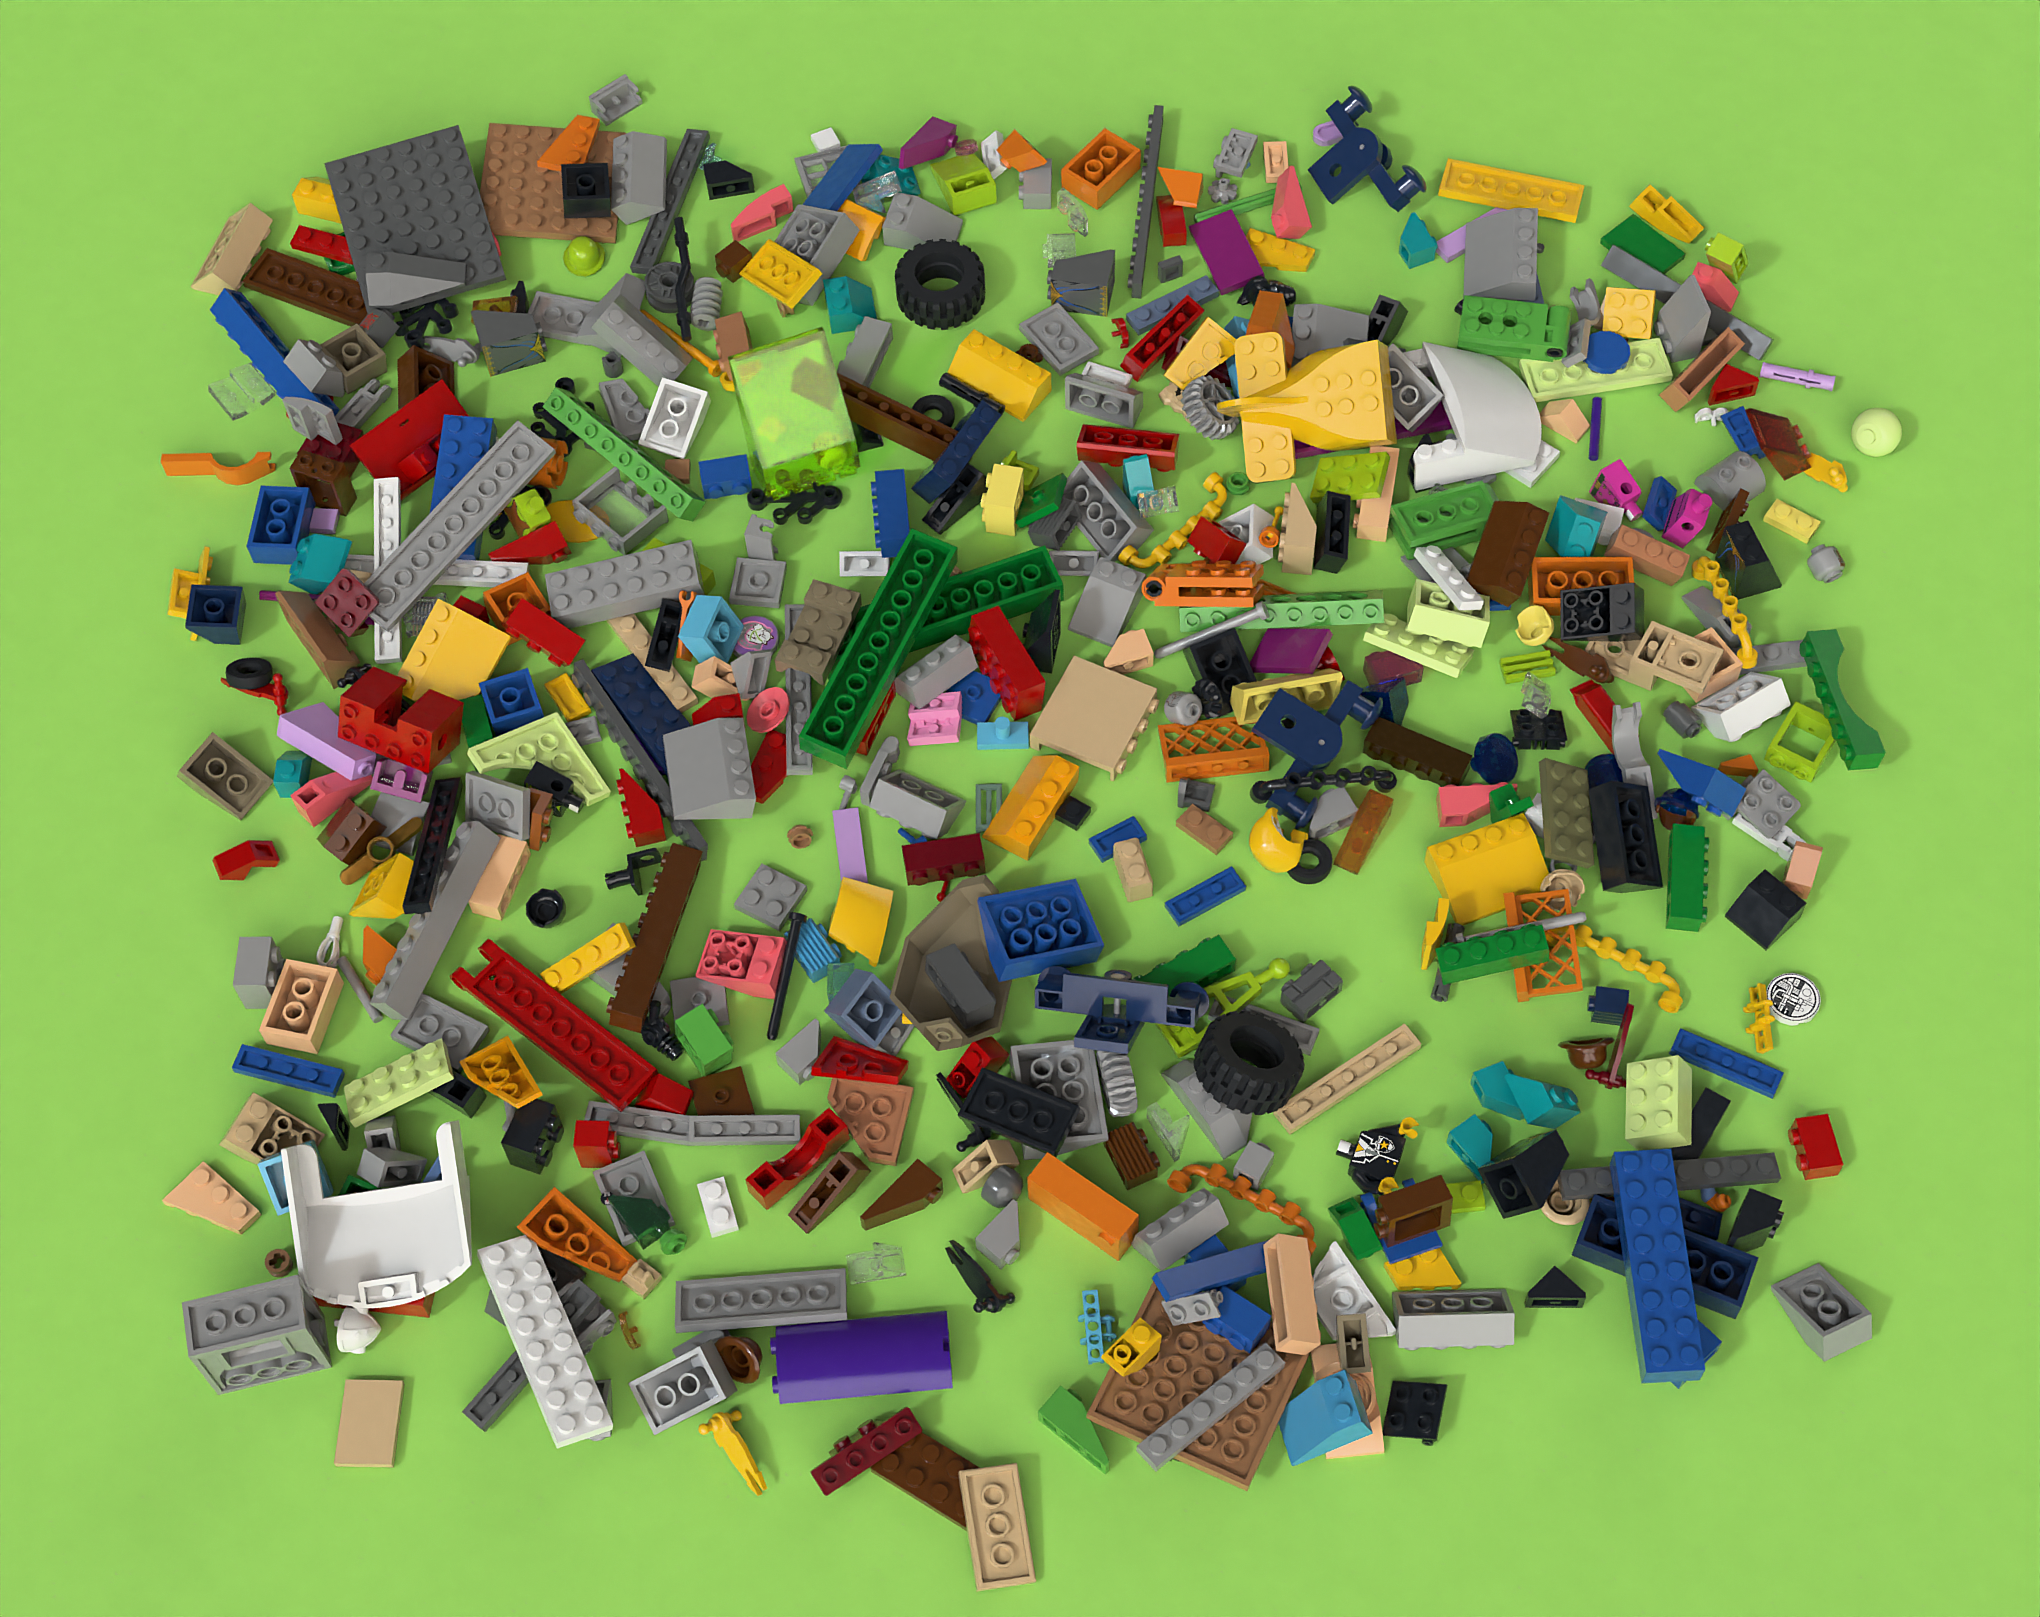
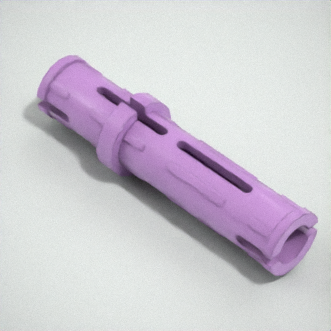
[1759,362,1836,391]

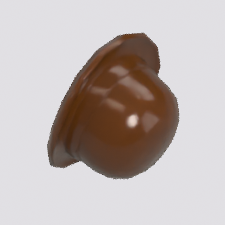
[1558,1037,1614,1069]
[714,1336,762,1384]

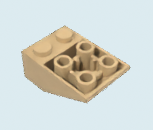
[1278,483,1317,575]
[219,1092,325,1165]

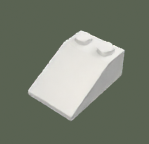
[638,377,711,459]

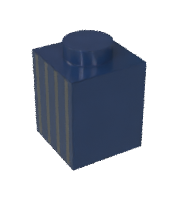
[1587,986,1629,1026]

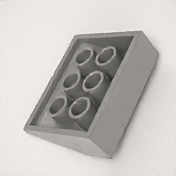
[774,204,860,306]
[1463,208,1538,301]
[1288,304,1370,370]
[663,718,756,820]
[1009,1040,1108,1160]

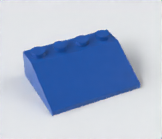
[977,879,1104,982]

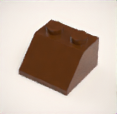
[317,798,387,865]

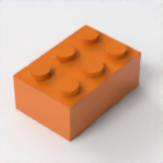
[1061,128,1141,210]

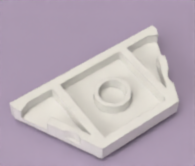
[1312,1241,1396,1340]

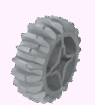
[1180,375,1240,440]
[1096,1050,1138,1117]

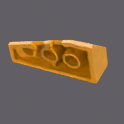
[459,1036,543,1108]

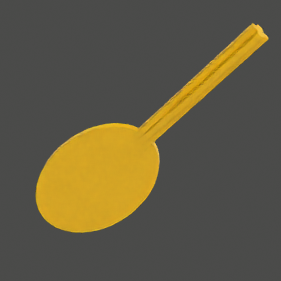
[499,500,610,543]

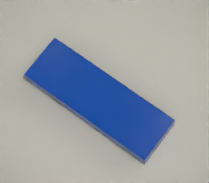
[1165,866,1246,927]

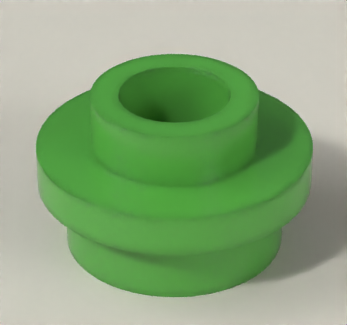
[1226,472,1250,495]
[660,1228,687,1255]

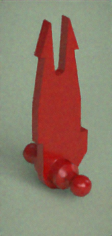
[221,673,289,716]

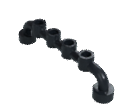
[1250,766,1397,804]

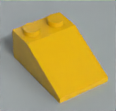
[349,852,414,919]

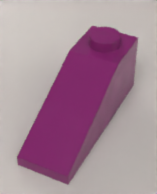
[899,116,958,169]

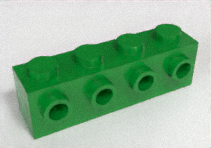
[1435,924,1550,985]

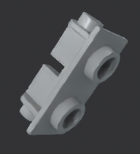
[1161,1289,1223,1326]

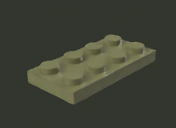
[1539,758,1594,869]

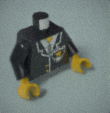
[1336,1117,1419,1195]

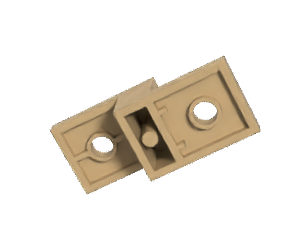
[1584,621,1724,694]

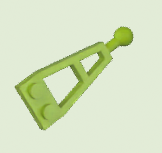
[1155,958,1290,1058]

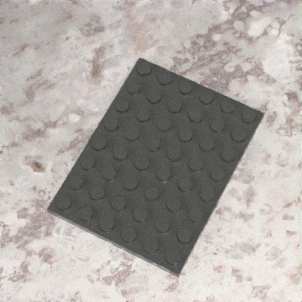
[324,125,506,314]

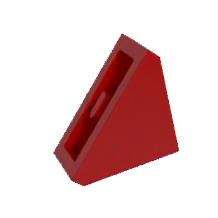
[1708,364,1759,406]
[634,1073,694,1115]

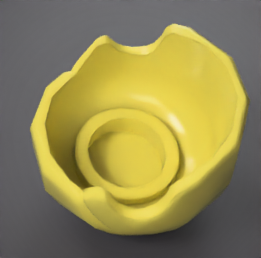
[1515,605,1554,646]

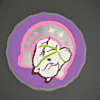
[733,615,779,658]

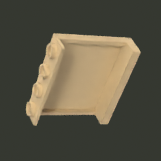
[1029,656,1160,782]

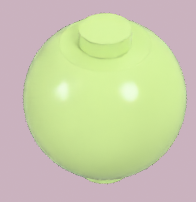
[1851,408,1902,457]

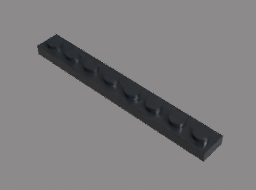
[402,777,463,914]

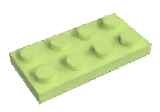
[1363,614,1474,678]
[344,1038,454,1128]

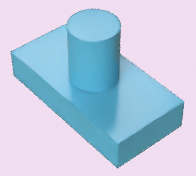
[977,717,1029,750]

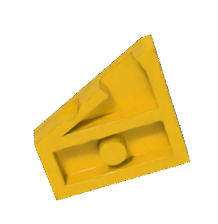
[1384,1248,1462,1290]

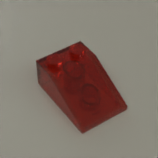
[1745,408,1812,481]

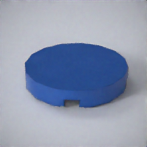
[1583,331,1630,374]

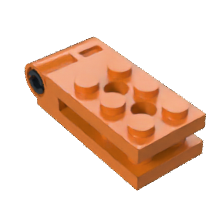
[1141,560,1265,607]

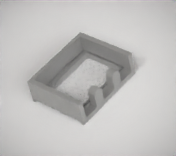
[572,467,668,555]

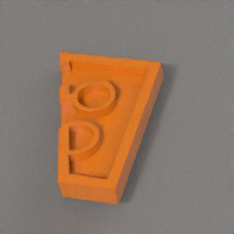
[537,115,600,171]

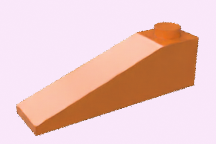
[1246,290,1295,369]

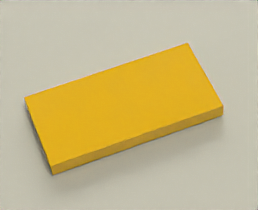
[739,239,823,309]

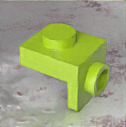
[1001,450,1039,491]

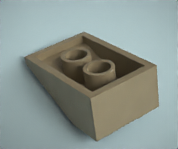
[177,732,273,821]

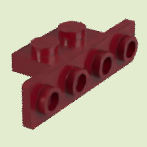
[810,1407,922,1496]

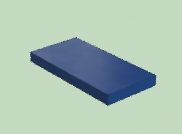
[802,144,883,211]

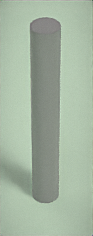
[337,956,383,1023]

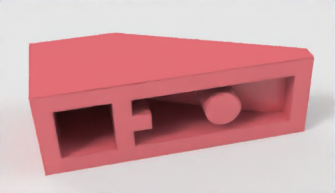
[1271,166,1312,239]

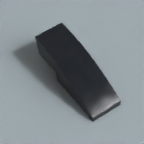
[1671,1087,1731,1161]

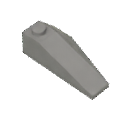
[576,273,646,357]

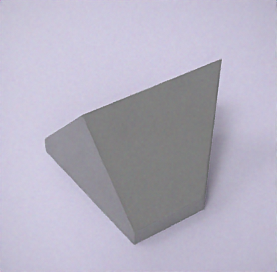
[730,649,772,699]

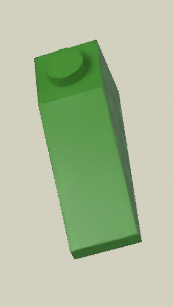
[1038,1385,1109,1475]

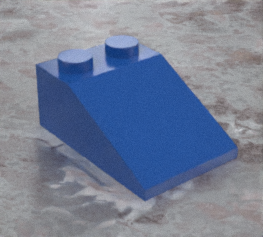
[1657,749,1746,817]

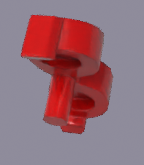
[1111,318,1129,349]

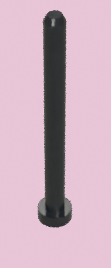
[767,912,807,1041]

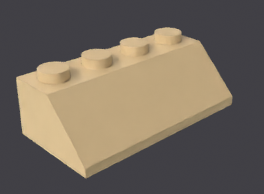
[191,203,273,295]

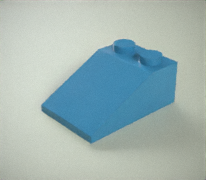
[1279,1370,1373,1466]

